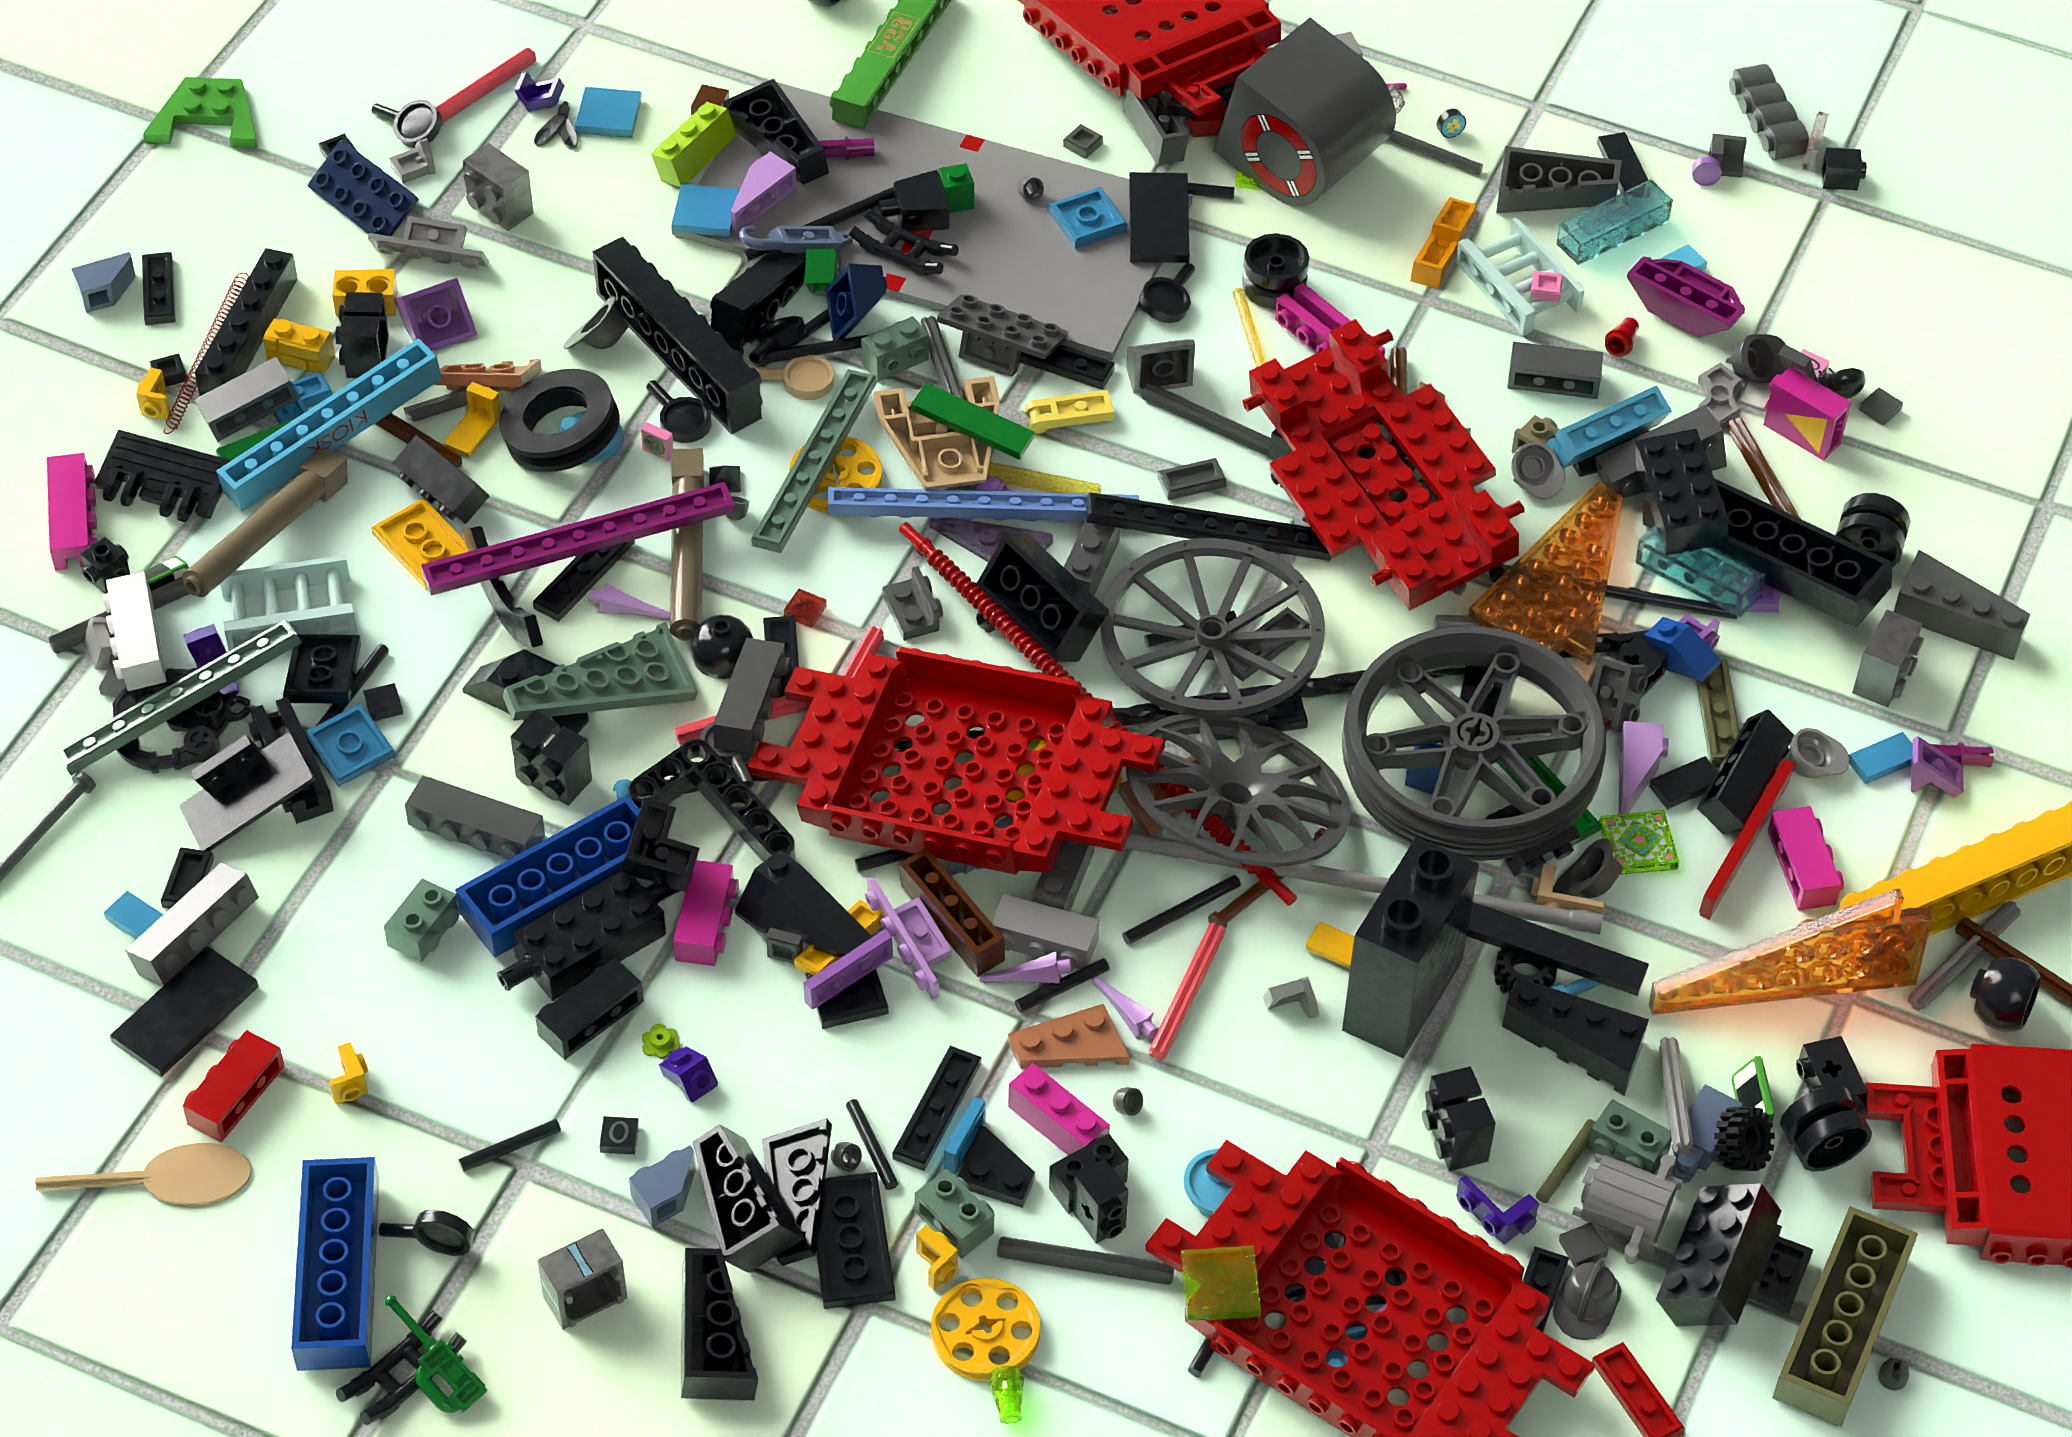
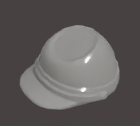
[1511,442,1566,499]
[1789,728,1849,778]

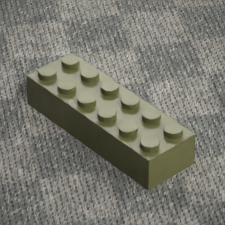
[1772,1206,1918,1427]

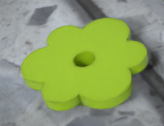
[642,1024,680,1059]

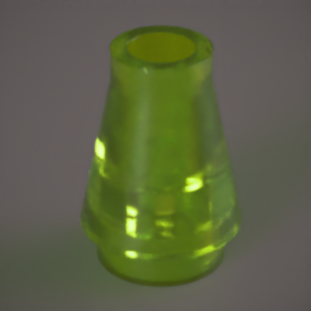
[988,1366,1024,1424]

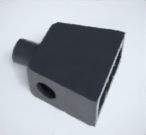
[878,170,949,231]

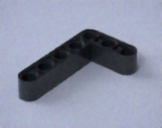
[629,739,795,862]

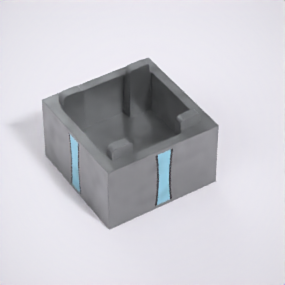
[537,1228,627,1330]

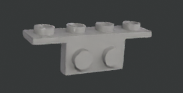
[368,216,489,268]

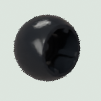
[1970,957,2041,1032]

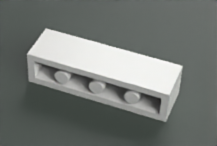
[103,571,167,691]

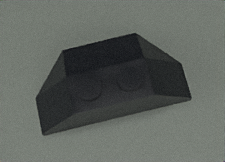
[462,649,589,735]

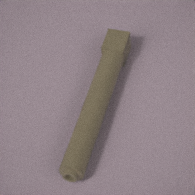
[182,447,348,597]
[670,448,705,641]

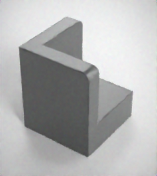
[1708,133,1747,178]

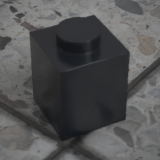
[1821,147,1867,191]

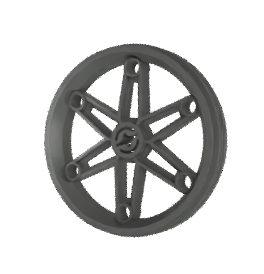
[1342,626,1606,861]

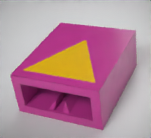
[1763,366,1852,461]

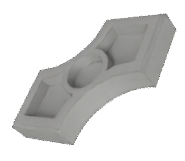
[1697,362,1741,428]

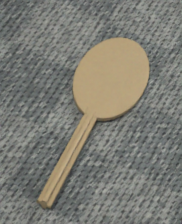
[35,1143,251,1206]

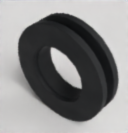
[499,369,620,472]

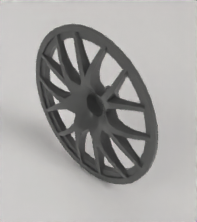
[1126,713,1351,867]

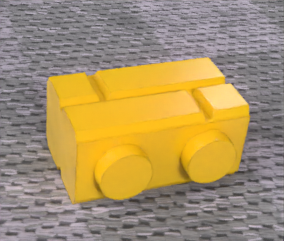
[263,318,335,375]

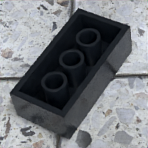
[1635,428,1728,556]
[976,534,1110,662]
[1656,1183,1782,1326]

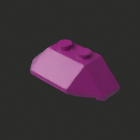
[1627,256,1745,337]

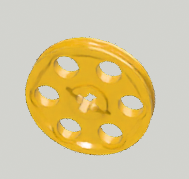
[789,436,882,513]
[931,1278,1040,1381]

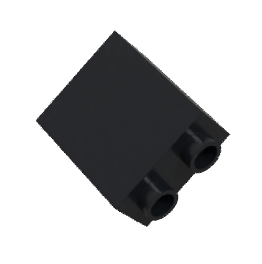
[1342,836,1479,1059]

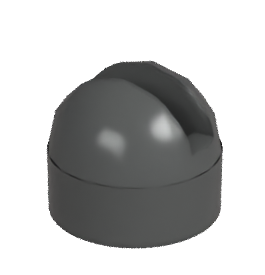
[1018,176,1044,201]
[726,496,750,521]
[1112,1087,1143,1116]
[830,1142,862,1172]
[1878,1358,1909,1390]

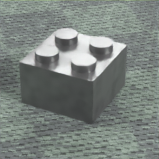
[462,143,534,231]
[1852,609,1924,708]

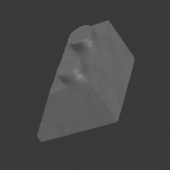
[1126,339,1195,394]

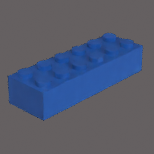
[455,795,640,958]
[291,1157,380,1371]

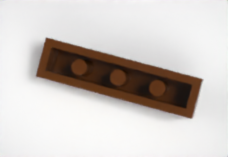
[899,849,1005,977]

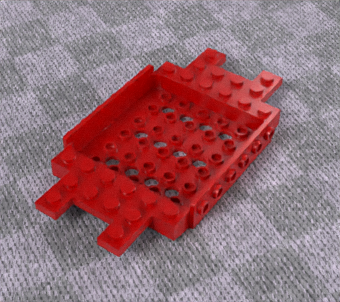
[1018,0,1281,117]
[748,647,1165,875]
[1865,1043,2072,1268]
[1145,1139,1595,1437]

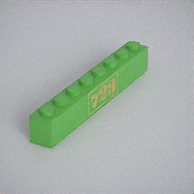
[829,0,951,129]

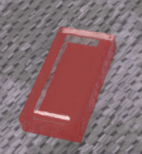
[1802,111,1829,172]

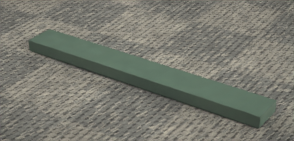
[751,369,877,553]
[56,619,302,776]

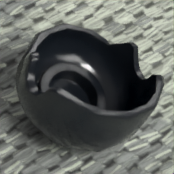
[1818,368,1866,399]

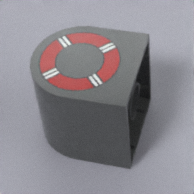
[1214,17,1396,206]

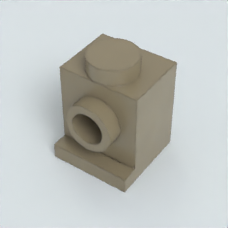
[1511,415,1560,453]

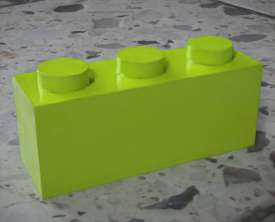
[651,102,738,187]

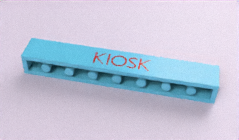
[216,338,442,512]

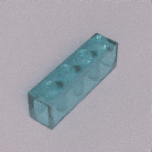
[1556,179,1673,265]
[1636,525,1765,617]

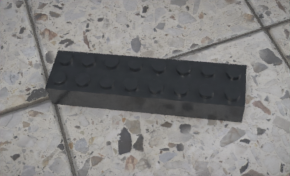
[592,236,763,435]
[1642,478,1893,628]

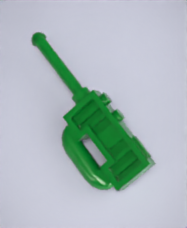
[385,1295,488,1413]

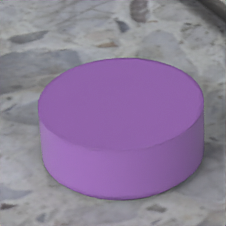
[1692,156,1722,186]

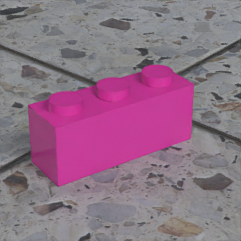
[1767,806,1844,910]
[673,860,739,966]
[1008,1063,1110,1155]

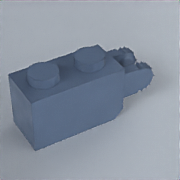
[1671,1084,1743,1184]

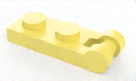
[1024,390,1114,434]

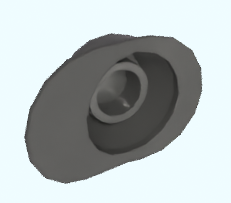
[563,296,629,349]
[1726,334,1786,383]
[1552,838,1623,898]
[1553,1259,1621,1340]

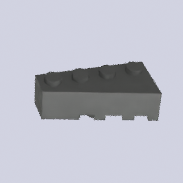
[1496,146,1622,213]
[1595,405,1727,501]
[1893,550,2031,660]

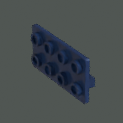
[307,140,419,237]

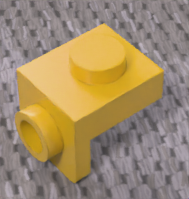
[136,368,170,420]
[329,1042,369,1104]
[916,1225,958,1290]

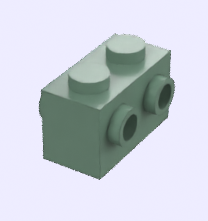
[861,316,929,382]
[384,878,460,962]
[1587,1099,1672,1174]
[915,1169,995,1258]

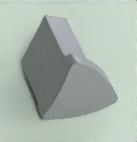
[389,138,436,184]
[84,617,115,670]
[1263,976,1319,1018]

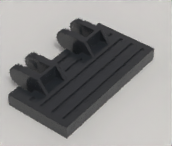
[94,429,231,523]

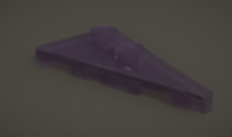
[930,518,1053,562]

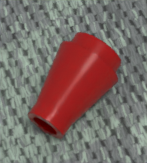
[1605,317,1639,357]

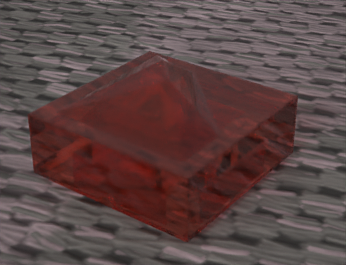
[783,588,827,628]

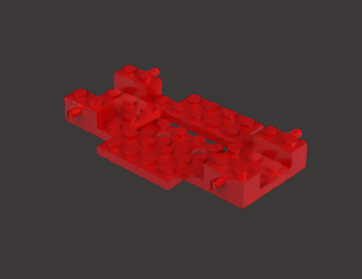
[1242,319,1525,611]

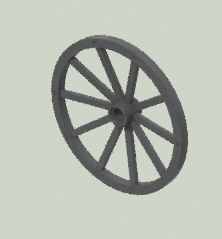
[1100,538,1325,718]

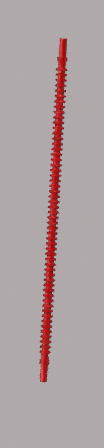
[899,522,1297,906]

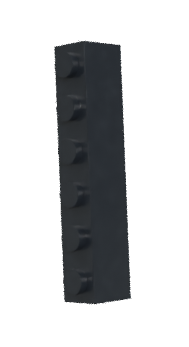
[194,248,298,397]

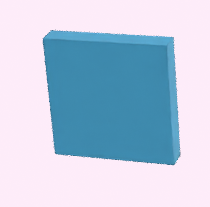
[575,87,642,138]
[671,184,739,237]
[1048,187,1127,249]
[304,703,395,787]

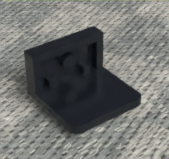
[1485,804,1581,876]

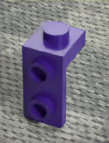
[183,623,240,697]
[1456,1176,1539,1245]

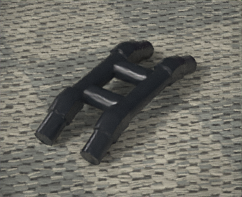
[848,208,959,275]
[336,1310,467,1425]

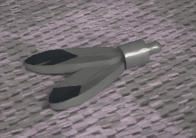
[534,101,578,149]

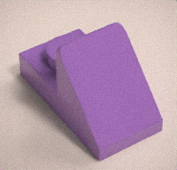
[1911,736,1964,797]

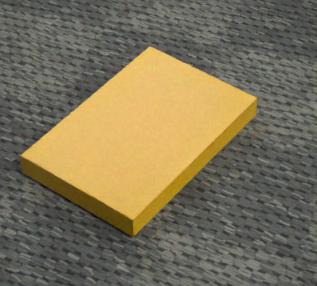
[371,498,468,590]

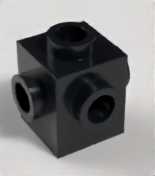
[80,537,130,594]

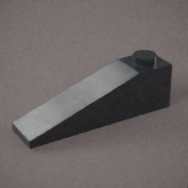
[735,850,872,958]

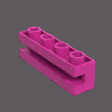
[1275,283,1385,356]
[46,453,97,571]

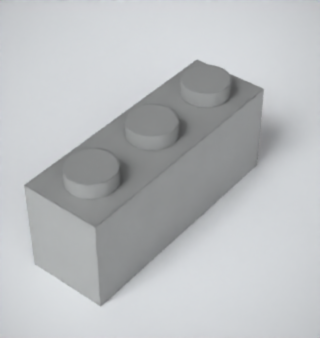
[991,893,1100,969]

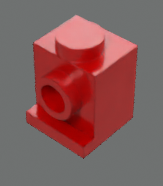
[1186,97,1228,137]

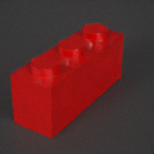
[182,1030,285,1143]

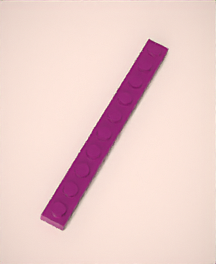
[421,482,735,596]

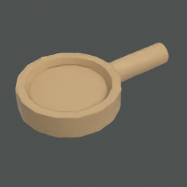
[750,355,834,400]

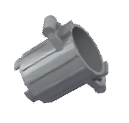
[1572,1153,1683,1264]

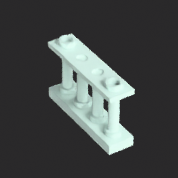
[1456,217,1585,336]
[220,555,357,651]

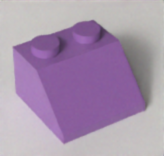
[395,278,478,351]

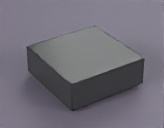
[1063,124,1103,159]
[1859,387,1903,426]
[766,928,803,964]
[1559,1223,1609,1268]

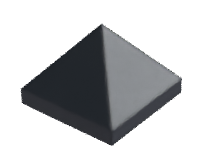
[709,465,741,492]

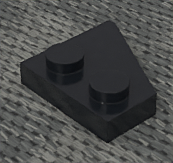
[957,1125,1035,1208]

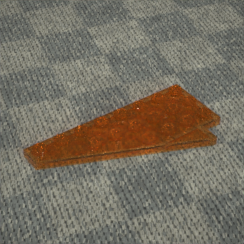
[1467,482,1624,665]
[1649,888,1932,1015]

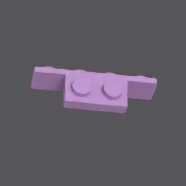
[864,877,952,999]

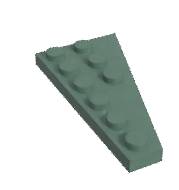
[503,622,698,721]

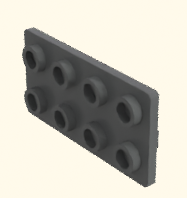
[937,294,1068,376]

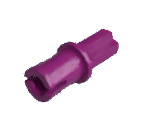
[819,136,875,160]
[1931,742,1994,767]

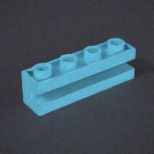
[1546,385,1672,469]

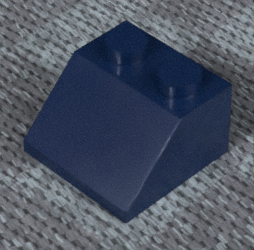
[825,263,887,340]

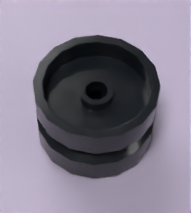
[1242,233,1310,309]
[1835,493,1911,568]
[1780,1085,1873,1172]

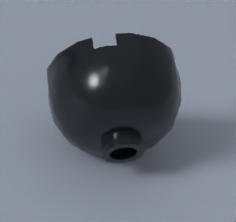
[691,614,753,679]

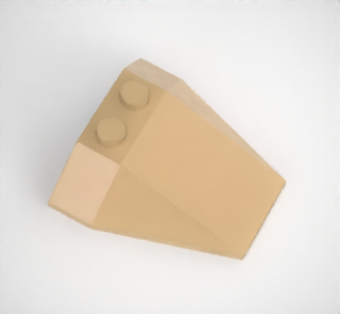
[873,376,1000,490]

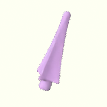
[588,583,670,620]
[980,952,1073,984]
[1092,976,1159,1039]

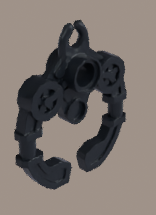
[112,668,251,774]

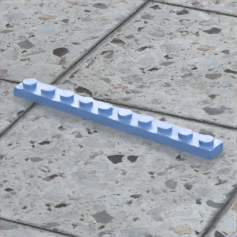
[828,487,1140,522]

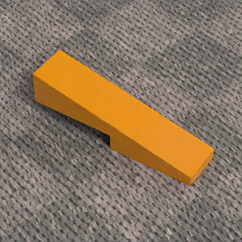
[1410,197,1477,289]

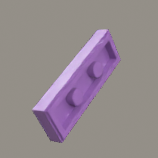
[803,929,893,1010]

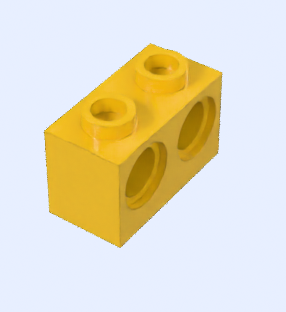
[332,269,398,317]

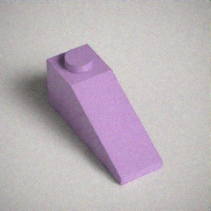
[731,151,797,235]
[1618,721,1669,819]

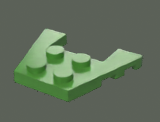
[143,77,257,148]

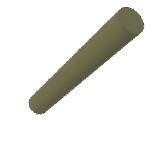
[1536,1119,1596,1203]

